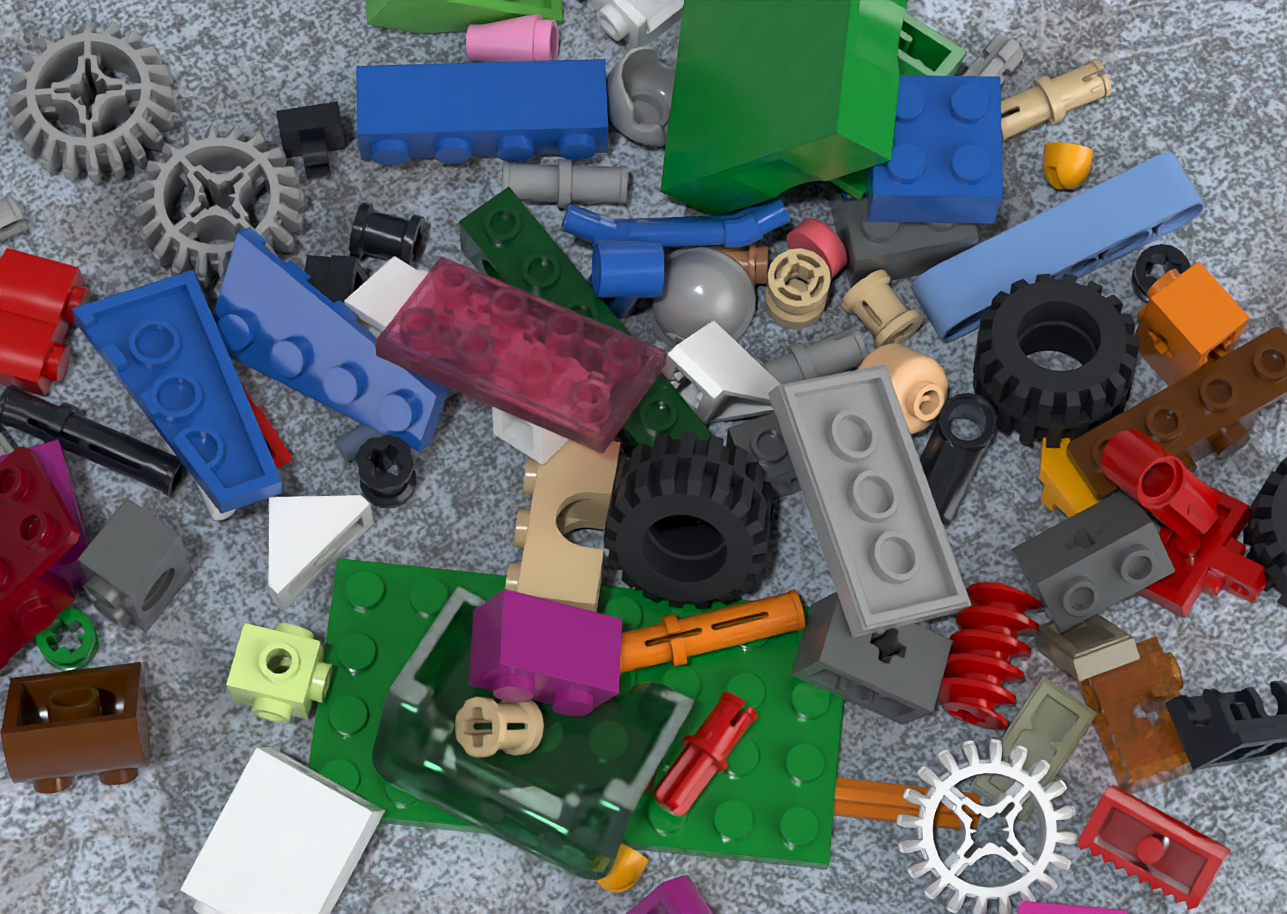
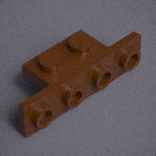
[1066,327,1287,500]

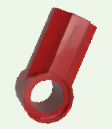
[1100,429,1220,540]

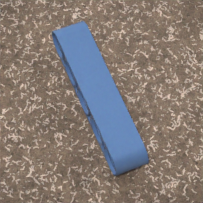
[911,152,1205,342]

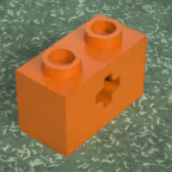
[1134,261,1250,386]

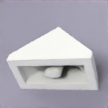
[268,495,374,612]

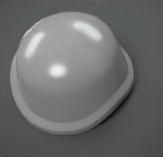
[647,246,756,349]

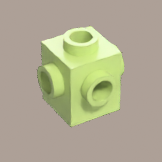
[226,623,332,723]

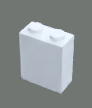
[180,747,385,914]

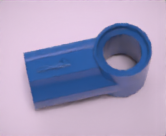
[587,240,664,320]

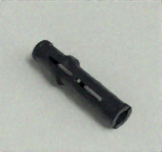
[0,384,185,496]

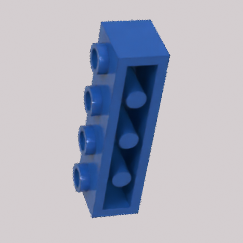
[356,59,608,165]

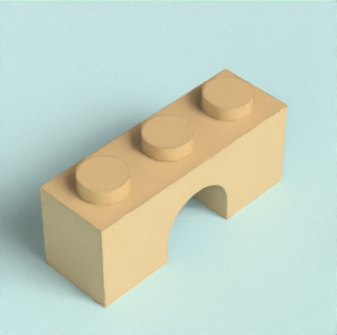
[505,436,620,613]

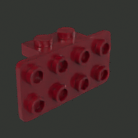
[0,446,80,670]

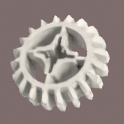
[896,739,1077,914]

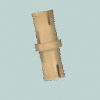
[1001,59,1112,142]

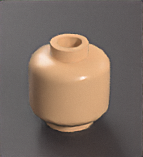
[858,343,948,434]

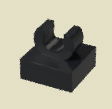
[276,101,346,179]

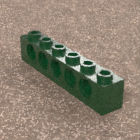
[458,187,713,526]

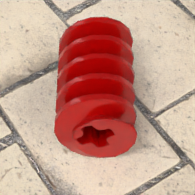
[936,582,1045,730]

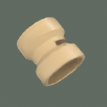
[764,248,831,329]

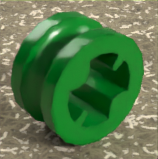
[36,607,99,671]

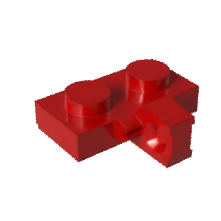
[1136,483,1268,618]

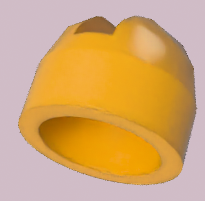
[1042,142,1094,189]
[591,836,649,893]

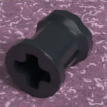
[349,202,425,268]
[356,434,416,509]

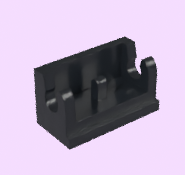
[1165,680,1287,770]

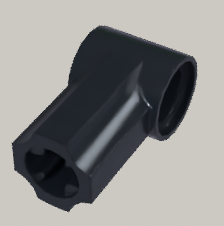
[919,393,997,526]

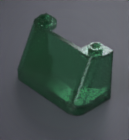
[372,587,695,880]

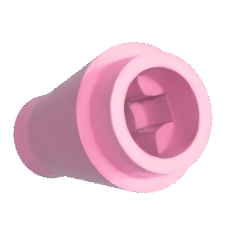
[466,13,559,62]

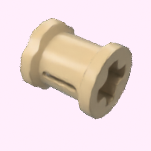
[841,269,923,349]
[455,696,544,757]

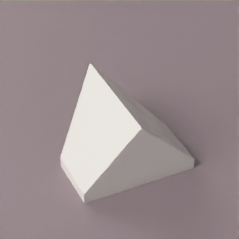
[661,320,781,426]

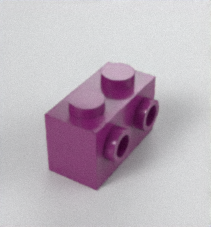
[469,589,622,716]

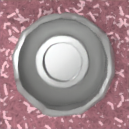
[606,45,676,146]

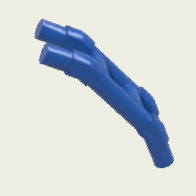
[561,197,791,248]

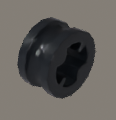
[1131,244,1191,304]

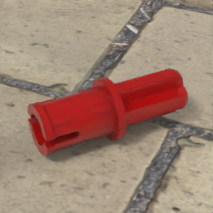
[652,692,758,817]

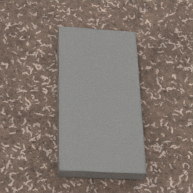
[768,365,971,637]

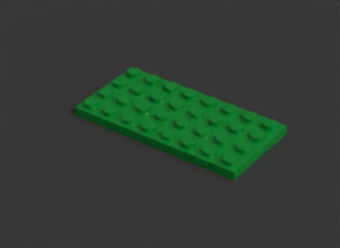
[308,558,843,870]

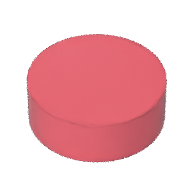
[787,218,847,279]

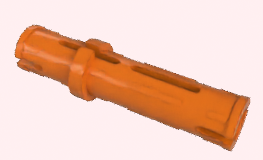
[620,589,805,675]

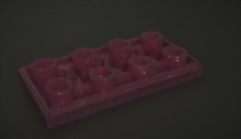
[375,256,666,454]

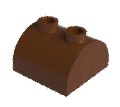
[0,662,150,794]

